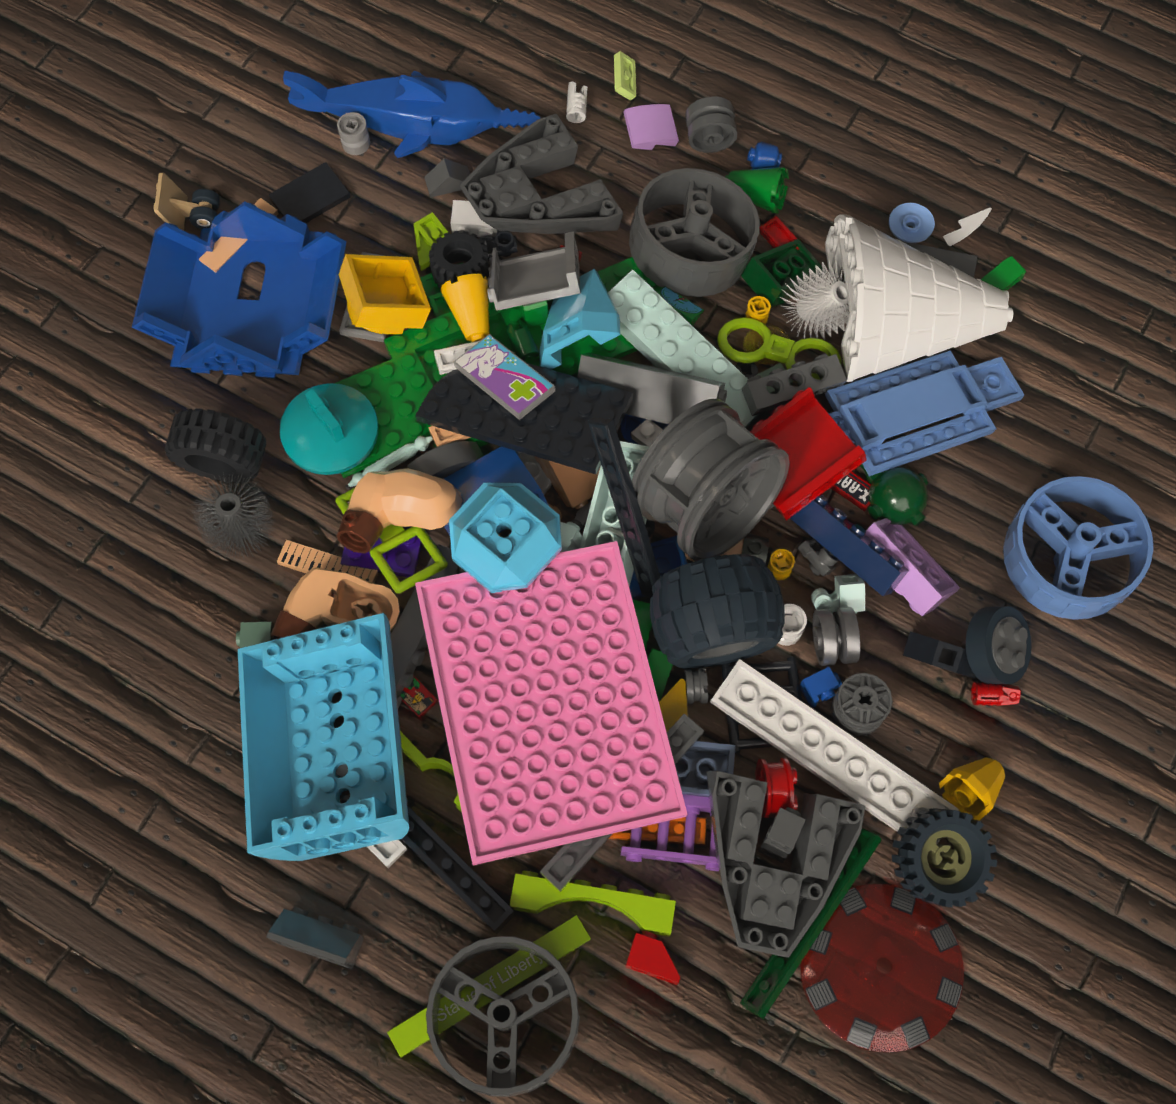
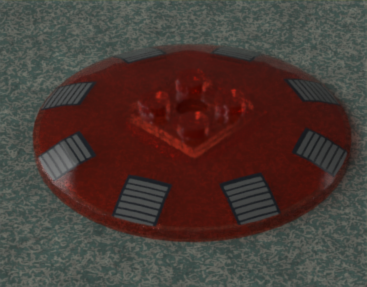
[799,884,964,1053]

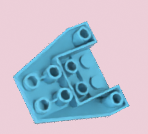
[539,269,621,370]

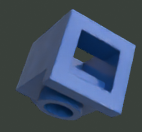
[800,667,842,708]

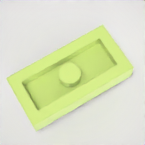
[614,51,636,100]

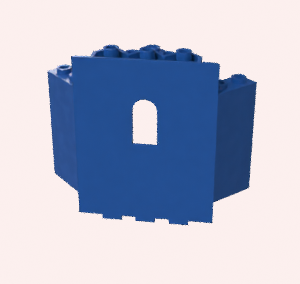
[132,201,347,378]

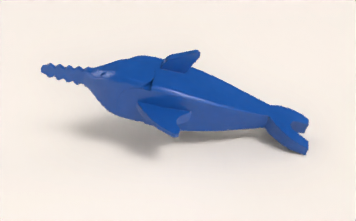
[283,71,540,158]

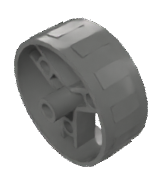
[629,168,760,297]
[426,937,580,1097]

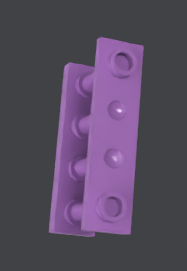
[620,794,719,871]

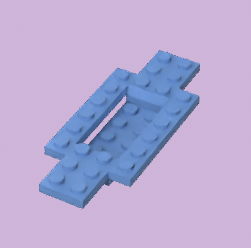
[825,350,1024,476]

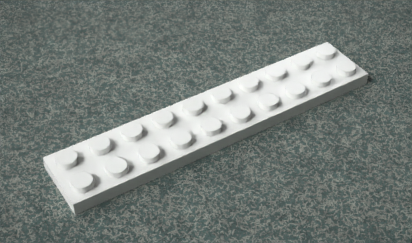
[710,659,959,844]

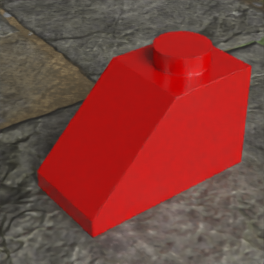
[625,931,680,985]

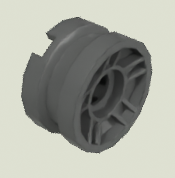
[684,667,708,705]

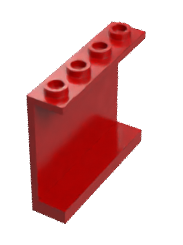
[750,387,867,521]

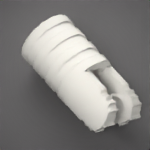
[566,82,588,123]

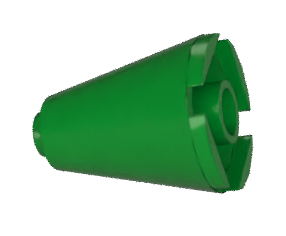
[725,167,789,214]

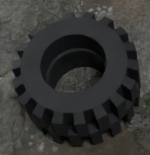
[429,231,489,289]

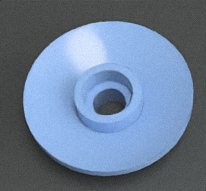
[889,203,935,243]

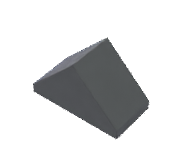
[424,159,470,198]

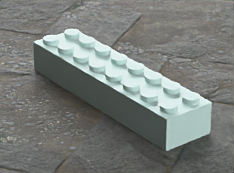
[608,270,760,428]

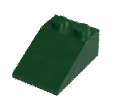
[741,239,826,309]

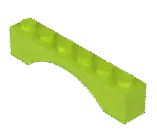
[510,871,676,937]

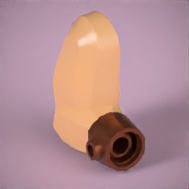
[337,468,462,553]

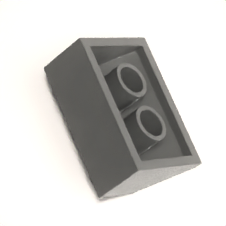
[266,907,364,969]

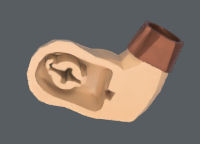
[270,567,400,640]

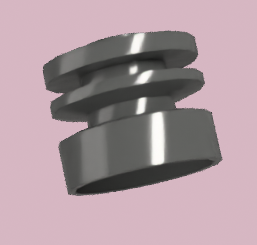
[831,673,893,737]

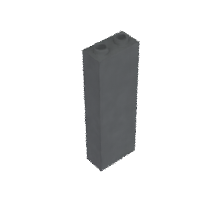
[577,353,727,424]

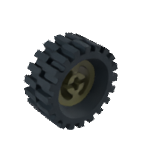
[892,808,997,908]

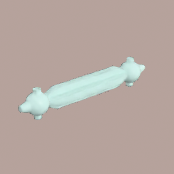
[348,436,433,487]

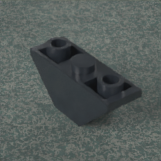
[902,631,977,679]

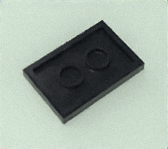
[268,162,350,223]

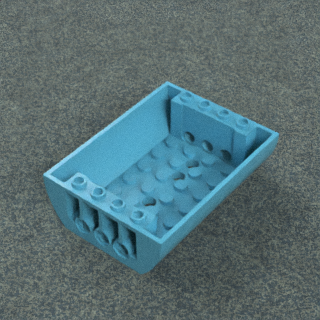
[238,613,409,861]

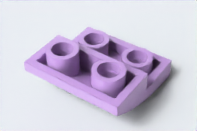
[624,104,679,150]

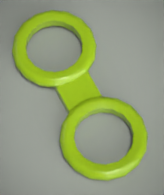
[717,317,842,380]

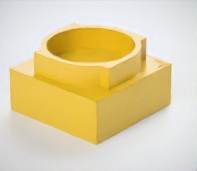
[338,254,431,334]

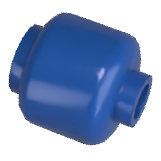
[747,142,782,169]

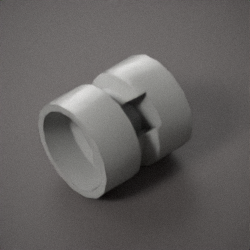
[337,112,370,155]

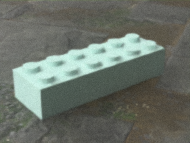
[579,441,649,586]

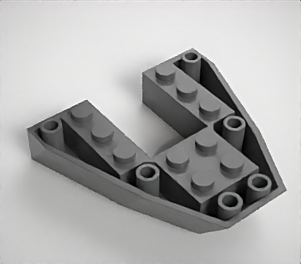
[459,114,623,234]
[706,771,865,958]

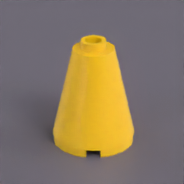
[441,274,489,342]

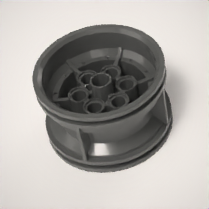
[631,398,790,561]

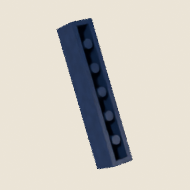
[790,494,909,596]

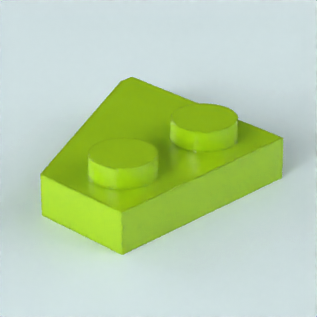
[413,212,448,271]

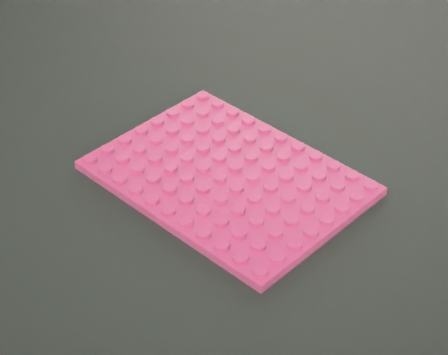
[415,541,688,865]

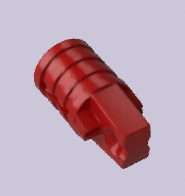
[971,682,1021,706]

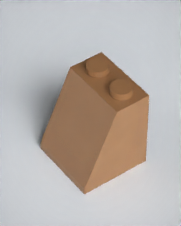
[534,456,601,509]

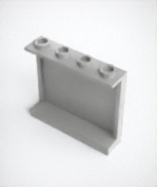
[487,231,581,311]

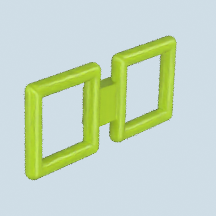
[335,488,448,594]

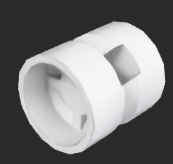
[778,604,807,646]

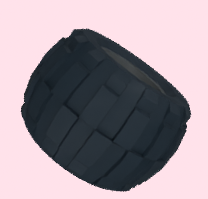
[650,554,785,668]

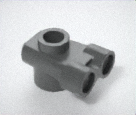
[797,539,839,576]

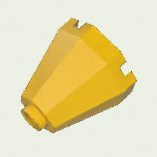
[939,757,1005,821]

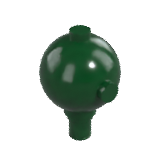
[860,464,928,526]

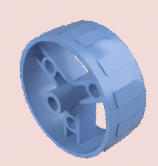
[1003,476,1153,620]

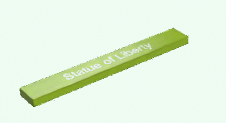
[387,915,591,1058]

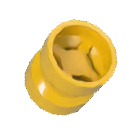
[745,296,771,324]
[767,549,795,581]

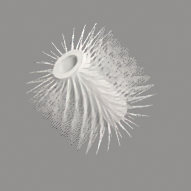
[780,259,850,340]

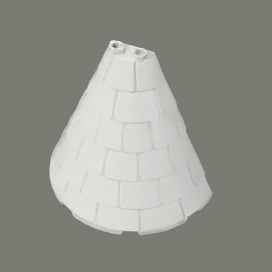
[825,214,1013,382]

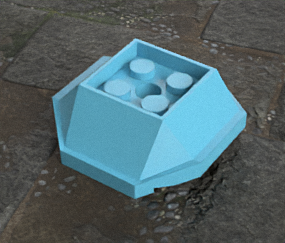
[449,483,562,593]

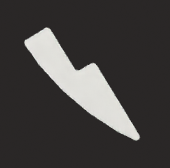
[943,208,992,246]

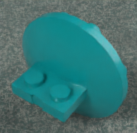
[280,383,378,475]

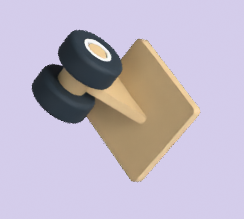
[154,172,220,231]

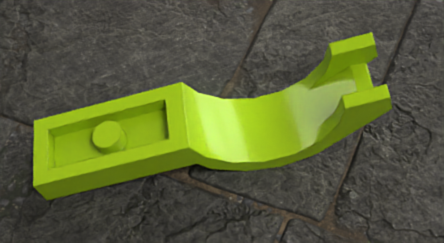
[400,731,462,813]

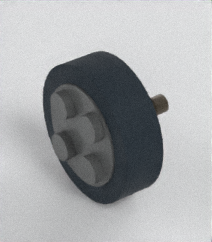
[962,606,1031,684]

